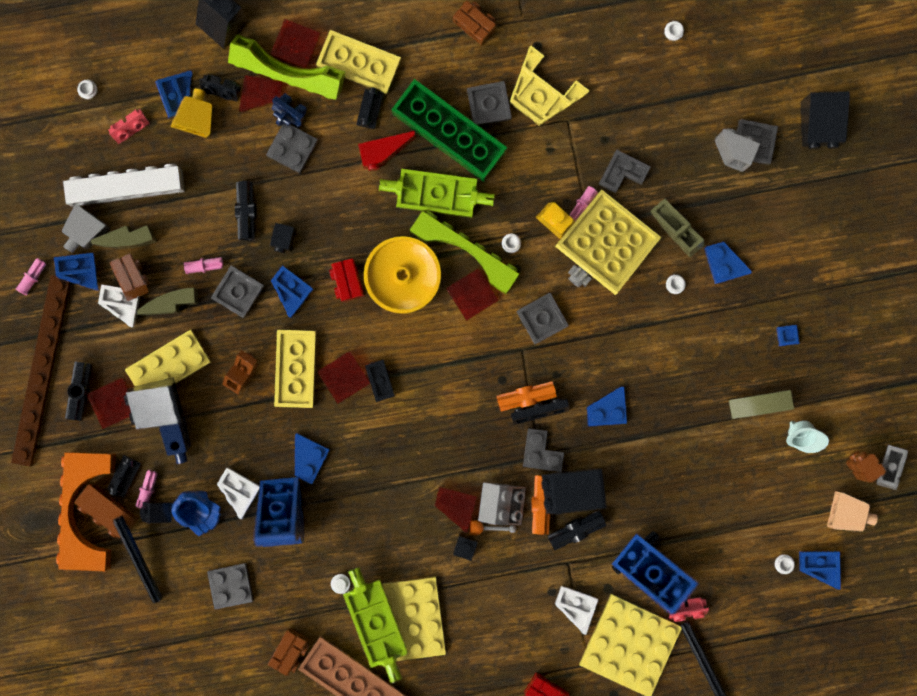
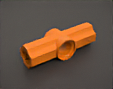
[497,381,557,411]
[531,475,550,535]

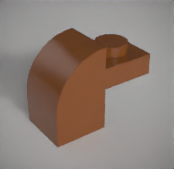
[222,350,258,395]

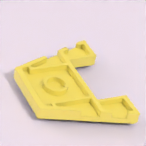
[510,46,589,126]

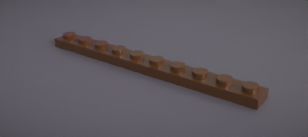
[11,275,71,467]

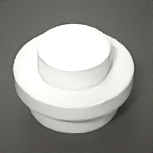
[664,21,684,41]
[78,80,97,99]
[502,234,521,253]
[666,275,686,294]
[775,554,795,574]
[331,574,350,594]

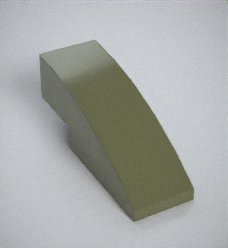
[650,199,705,258]
[91,225,157,249]
[137,287,199,316]
[728,390,794,419]

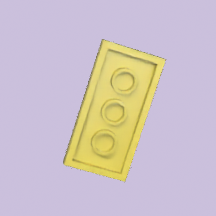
[316,30,401,94]
[125,330,211,386]
[274,330,316,408]

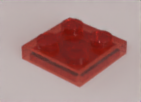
[270,19,321,69]
[446,269,499,321]
[317,351,370,404]
[87,378,131,429]

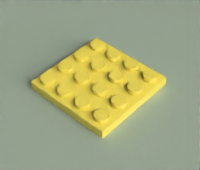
[555,189,661,295]
[369,576,446,665]
[579,594,682,696]

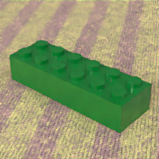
[391,79,507,182]

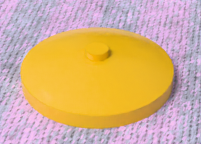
[364,236,441,314]

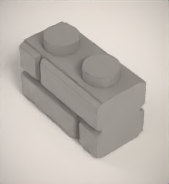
[877,445,908,490]

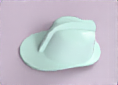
[786,421,829,453]

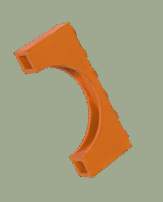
[56,452,116,571]

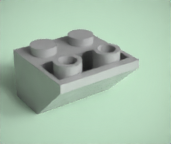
[715,128,760,172]
[478,482,526,525]

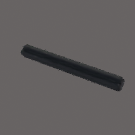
[113,516,162,603]
[680,621,727,696]

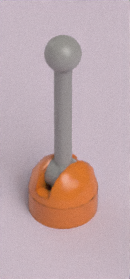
[470,520,516,536]

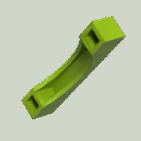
[228,34,345,100]
[410,211,519,295]

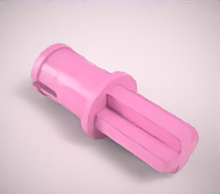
[569,186,598,221]
[184,257,223,274]
[16,258,46,296]
[136,470,157,508]

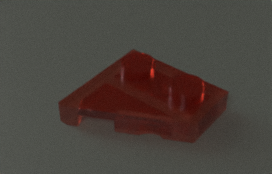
[239,75,283,113]
[435,486,477,533]

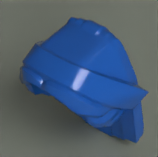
[171,491,221,536]

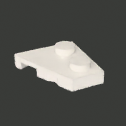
[98,285,140,328]
[217,467,260,519]
[555,585,598,635]

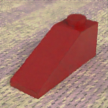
[358,131,416,171]

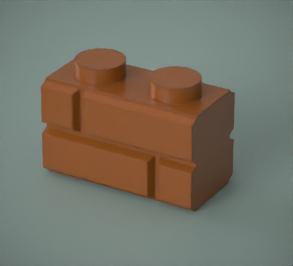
[453,0,497,46]
[110,254,150,301]
[846,450,886,482]
[268,628,309,676]

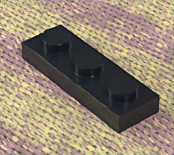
[511,398,569,425]

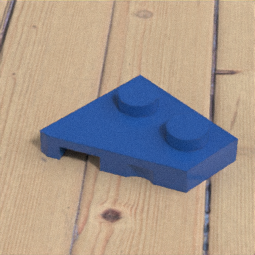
[155,71,192,118]
[704,242,752,284]
[54,253,99,290]
[271,266,314,318]
[586,387,627,426]
[295,433,330,484]
[799,551,841,589]

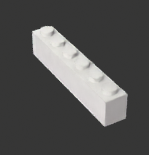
[63,164,185,207]

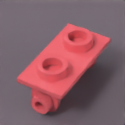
[108,109,150,144]
[668,597,709,622]

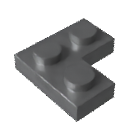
[737,119,778,165]
[598,150,650,193]
[523,428,564,472]

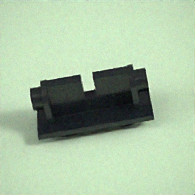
[200,74,241,102]
[356,87,384,130]
[107,455,141,498]

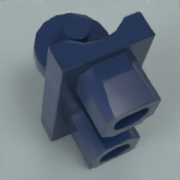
[271,93,307,129]

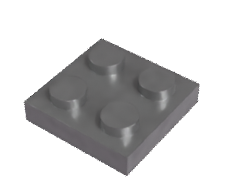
[467,81,512,126]
[266,123,318,174]
[211,266,264,318]
[516,293,568,345]
[207,563,254,609]

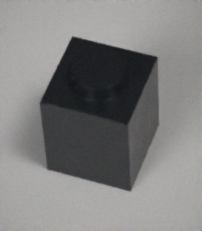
[270,223,296,254]
[140,501,172,523]
[453,534,478,561]

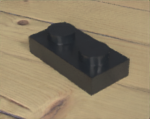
[365,360,395,402]

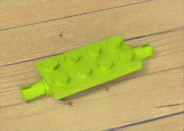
[379,169,495,218]
[343,567,408,682]

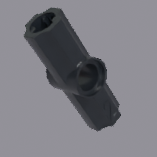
[235,181,257,241]
[65,361,93,421]
[547,511,607,551]

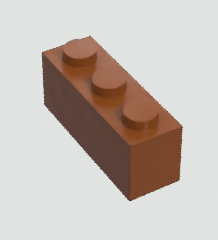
[74,483,139,538]

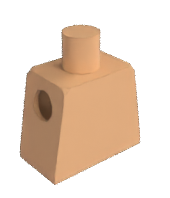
[827,491,878,531]

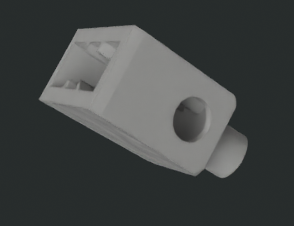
[62,204,110,253]

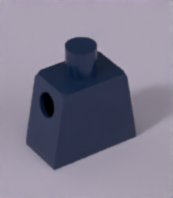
[159,416,191,464]

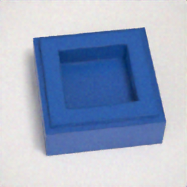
[776,325,800,346]

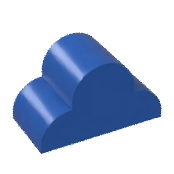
[254,477,304,547]
[612,534,699,616]

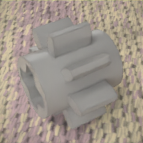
[568,265,592,287]

